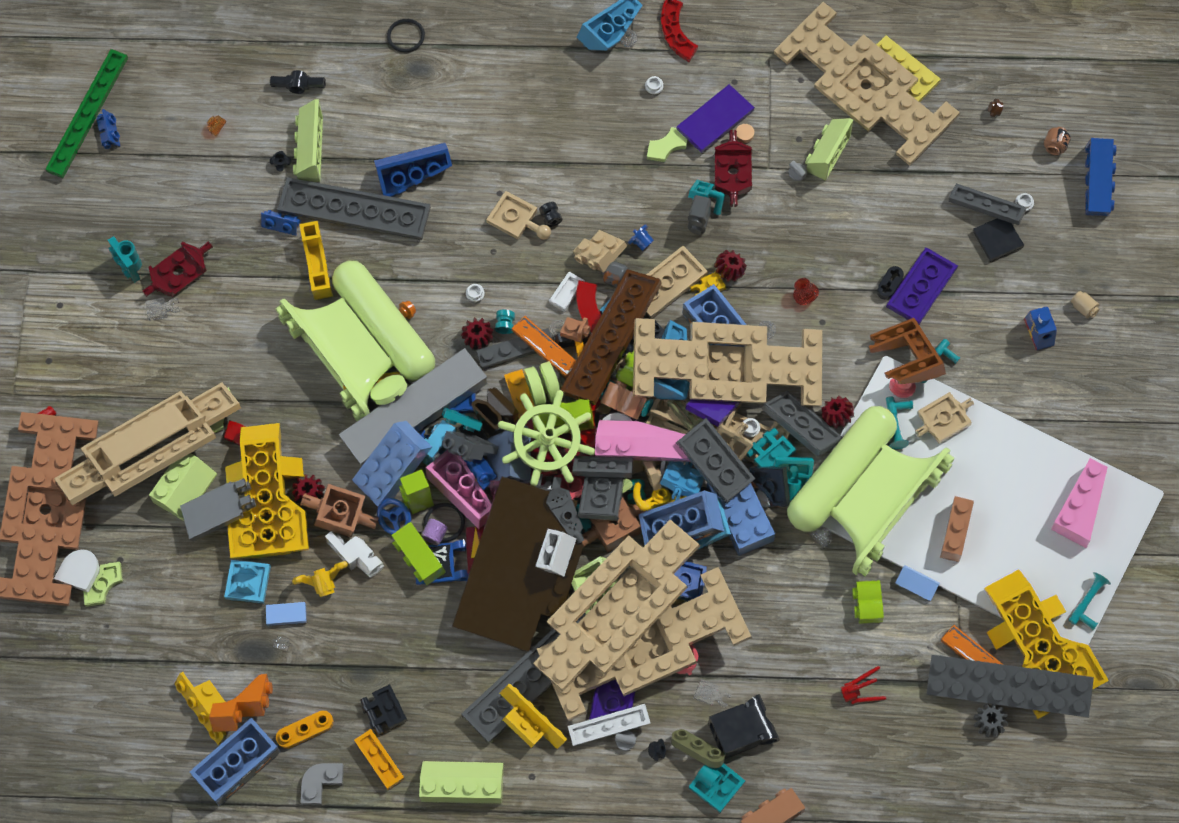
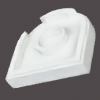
[54,550,100,592]

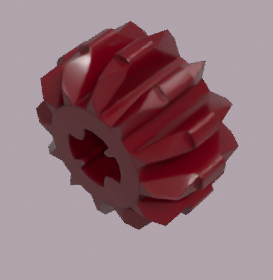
[714,250,747,282]
[461,317,493,350]
[821,396,855,429]
[292,474,325,507]

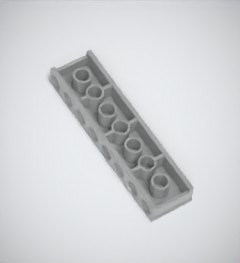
[339,348,487,467]

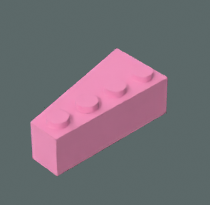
[426,449,492,529]
[1051,458,1108,548]

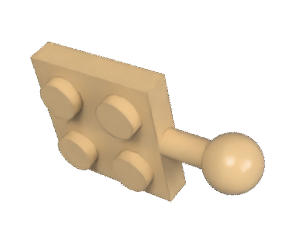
[486,191,551,240]

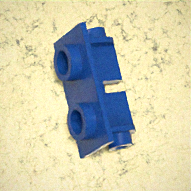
[96,109,120,149]
[261,210,301,236]
[464,457,497,490]

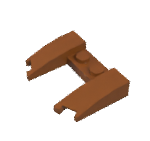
[869,318,946,384]

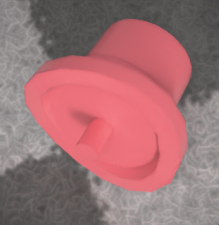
[889,378,916,398]

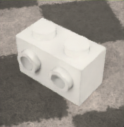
[536,529,576,576]

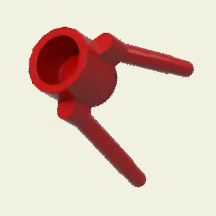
[841,666,886,704]

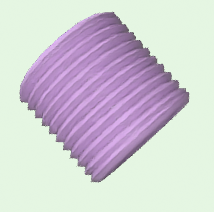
[421,519,448,545]

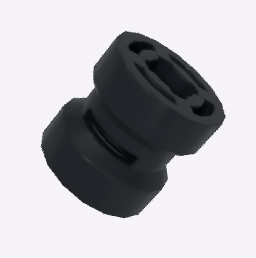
[539,202,563,227]

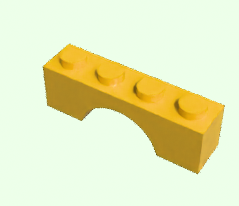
[299,221,333,300]

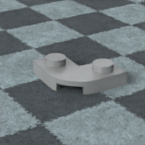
[301,763,344,805]

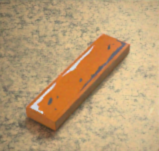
[512,316,576,379]
[941,625,1002,664]

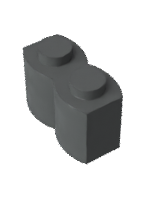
[688,195,711,234]

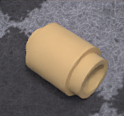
[1071,291,1100,318]

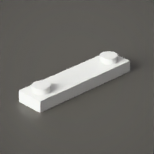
[568,704,651,746]

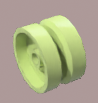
[524,361,560,406]

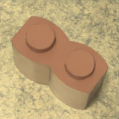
[601,380,647,419]

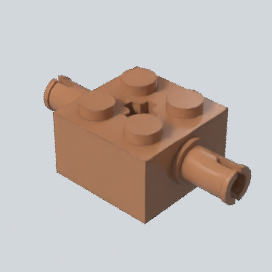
[300,484,378,538]
[581,497,646,552]

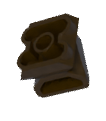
[472,387,519,436]

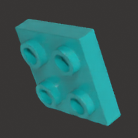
[773,457,814,501]
[688,764,746,813]

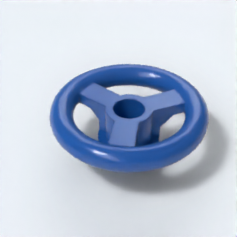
[377,498,411,535]

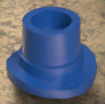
[628,225,654,251]

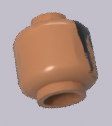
[1044,127,1071,155]

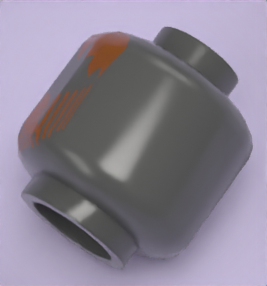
[601,261,628,288]

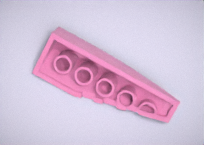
[595,420,691,462]

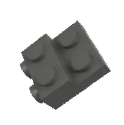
[442,431,499,462]

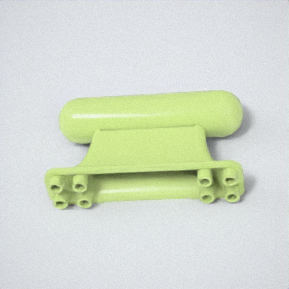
[275,260,435,421]
[787,406,955,576]

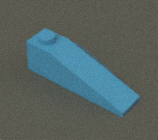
[576,0,643,51]
[654,320,690,400]

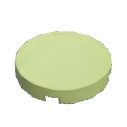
[370,375,407,405]

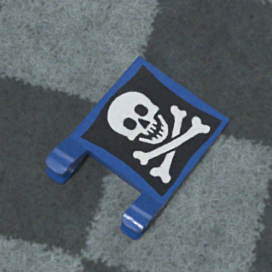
[415,540,468,585]

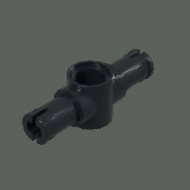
[270,70,326,94]

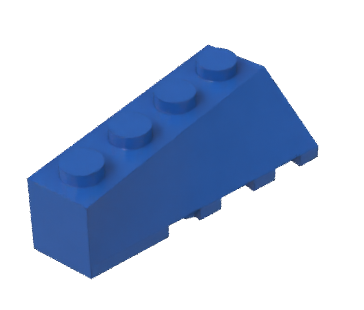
[1085,138,1117,216]
[374,143,452,197]

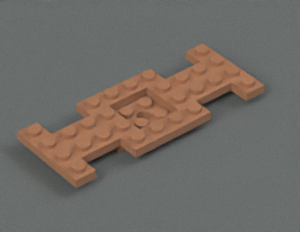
[0,412,99,606]

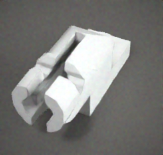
[325,531,384,577]

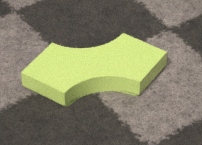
[647,127,688,162]
[83,562,123,607]

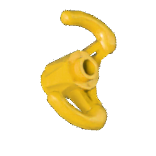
[633,482,687,511]
[292,561,348,597]

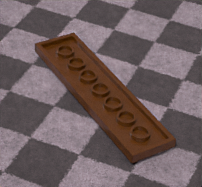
[561,269,662,405]

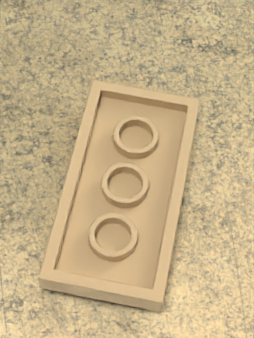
[645,246,708,319]

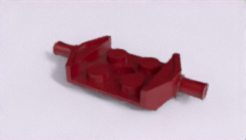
[715,130,752,207]
[142,241,213,297]

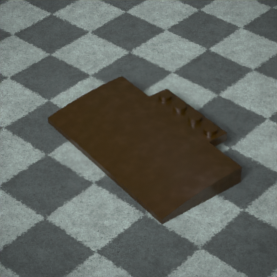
[452,476,584,652]

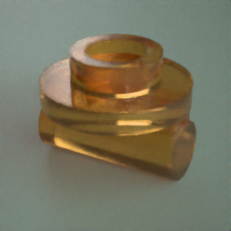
[207,115,226,136]

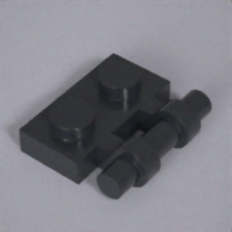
[360,684,408,736]

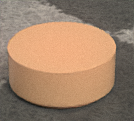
[736,124,754,143]

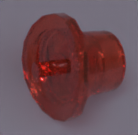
[793,278,819,305]

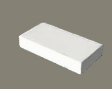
[549,272,585,312]

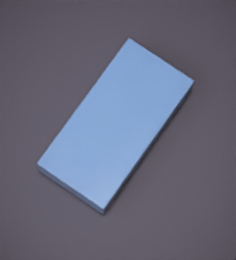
[895,565,940,601]
[266,602,307,626]

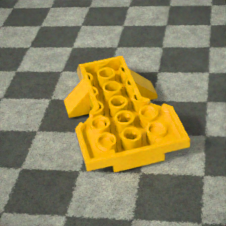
[225,423,309,559]
[984,569,1109,719]

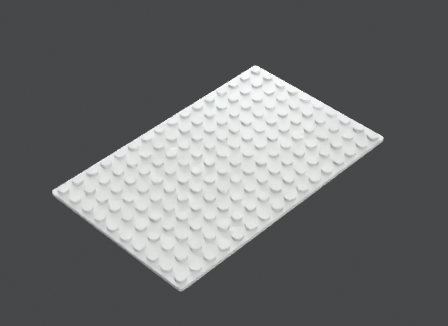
[821,356,1164,645]

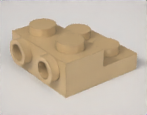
[573,230,627,273]

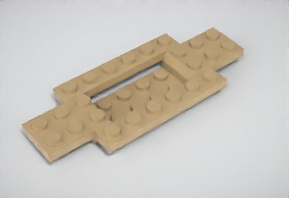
[54,382,241,505]
[533,520,700,691]

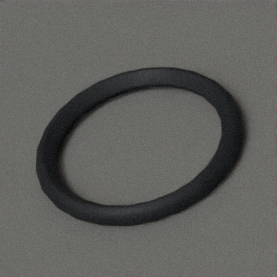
[387,18,425,52]
[424,503,465,542]

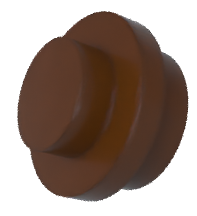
[988,99,1003,117]

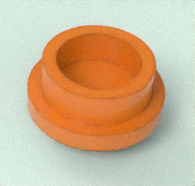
[399,301,416,319]

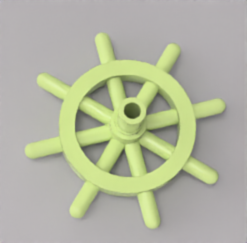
[498,390,595,487]

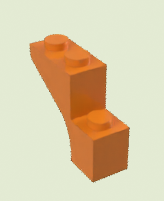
[209,674,273,732]

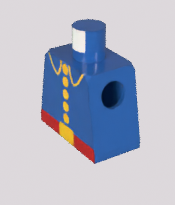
[1024,306,1057,351]

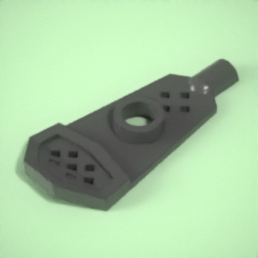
[546,487,584,544]

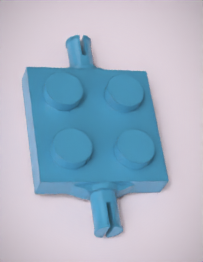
[660,461,705,501]

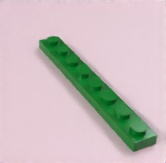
[46,49,128,178]

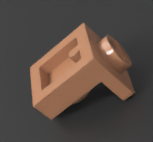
[560,317,590,343]

